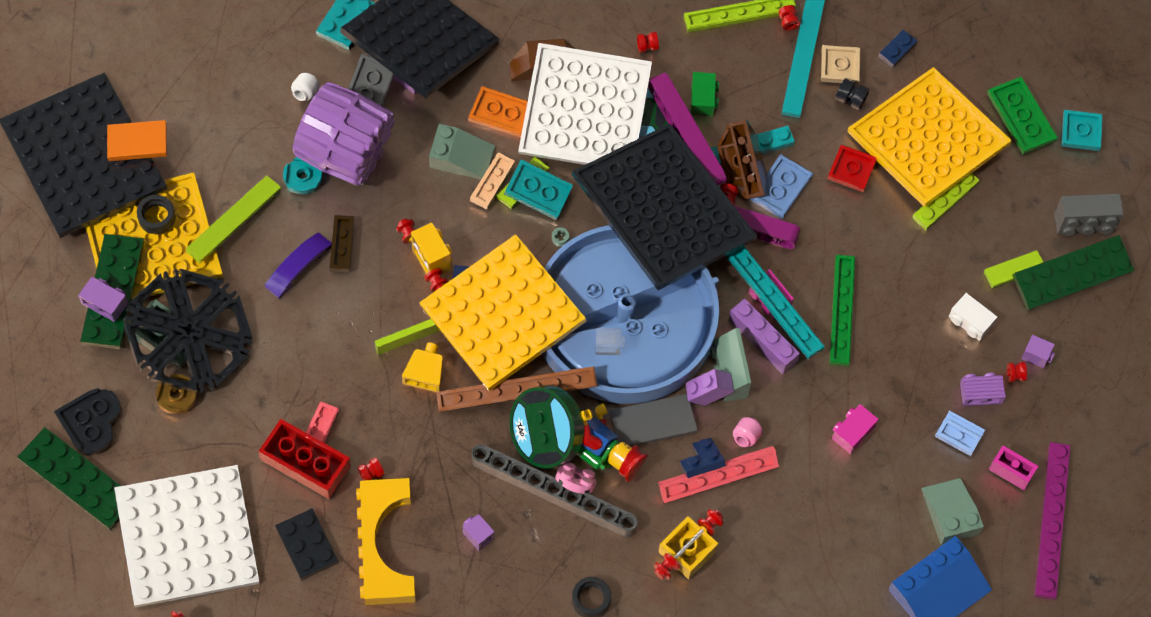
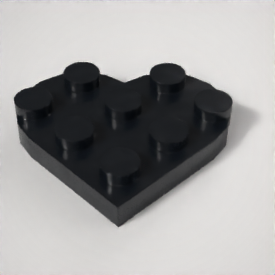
[54,388,121,456]

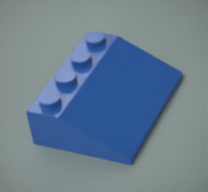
[888,536,992,617]

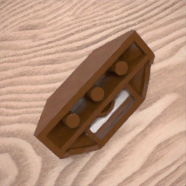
[509,39,575,81]
[717,119,766,199]

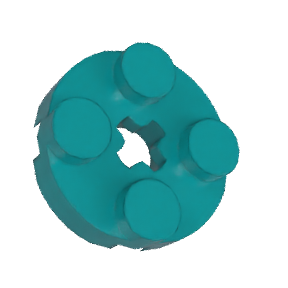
[283,157,322,194]

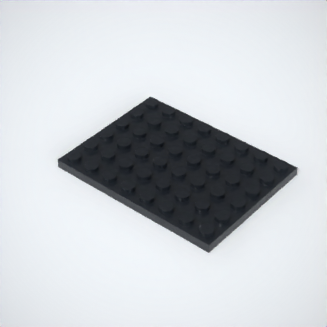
[0,72,168,238]
[572,123,757,291]

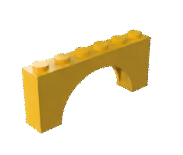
[356,478,415,605]

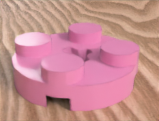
[555,462,597,494]

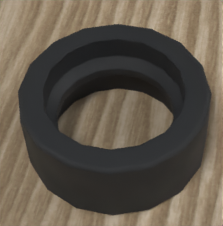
[136,195,176,234]
[572,577,611,617]

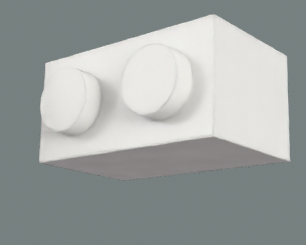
[949,293,997,341]

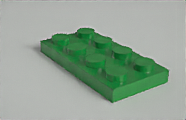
[987,77,1058,154]

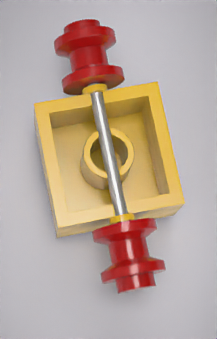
[396,218,453,292]
[654,509,724,580]

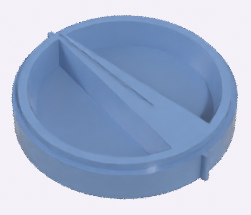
[542,225,719,404]

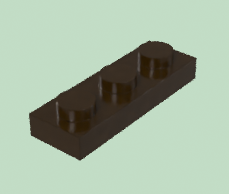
[330,215,354,273]

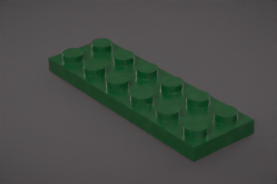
[80,234,144,350]
[1012,235,1135,311]
[17,427,121,531]

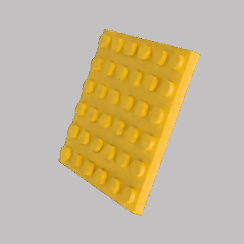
[847,67,1012,207]
[86,172,223,300]
[419,234,587,391]

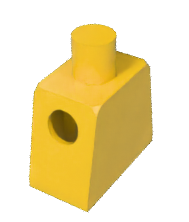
[402,343,443,392]

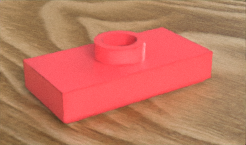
[306,401,339,443]

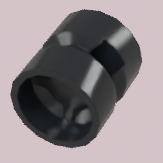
[835,78,870,111]

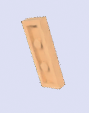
[470,152,515,210]

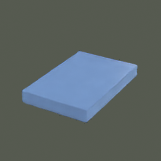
[750,154,813,219]

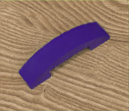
[264,232,332,299]

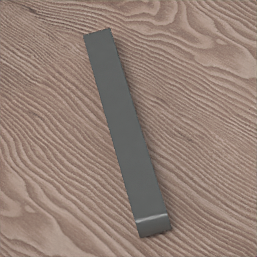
[472,444,638,537]

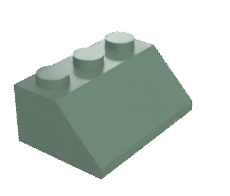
[711,328,751,402]

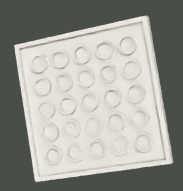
[518,43,652,165]
[114,465,259,608]

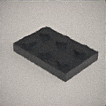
[275,508,339,581]

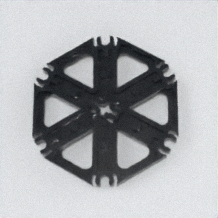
[123,268,253,394]

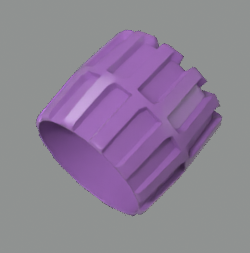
[293,82,395,186]

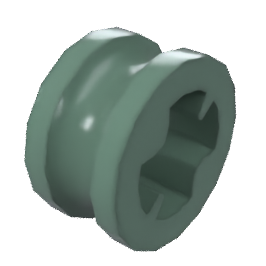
[552,227,570,247]

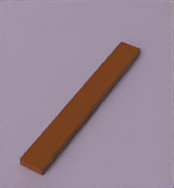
[436,366,598,412]

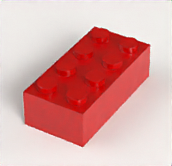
[258,419,351,499]

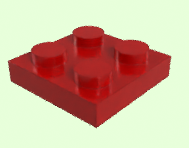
[827,144,877,192]

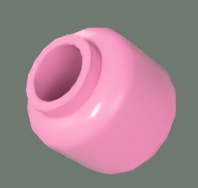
[733,417,763,447]

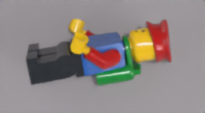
[577,404,648,483]

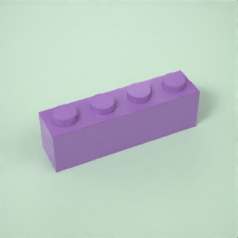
[728,299,800,374]

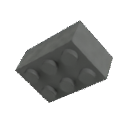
[1054,194,1123,236]

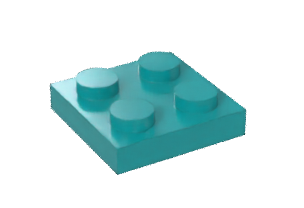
[1061,110,1102,151]

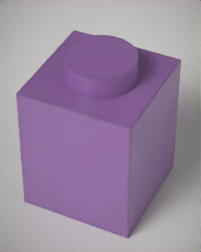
[1021,335,1055,368]
[463,514,495,551]

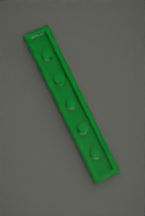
[829,255,855,366]

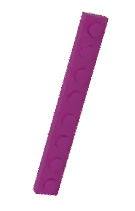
[1034,442,1070,600]

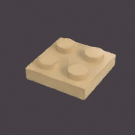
[821,45,860,84]

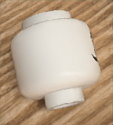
[291,73,320,101]

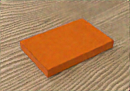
[468,86,528,138]
[107,120,167,161]

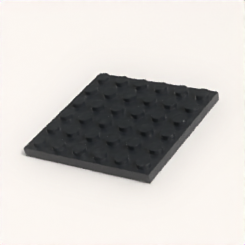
[340,0,500,98]

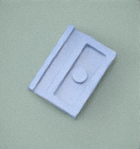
[935,411,985,456]

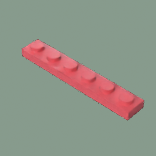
[658,446,779,503]

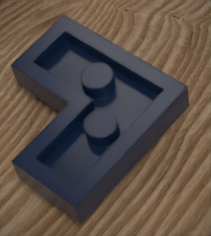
[680,438,726,478]

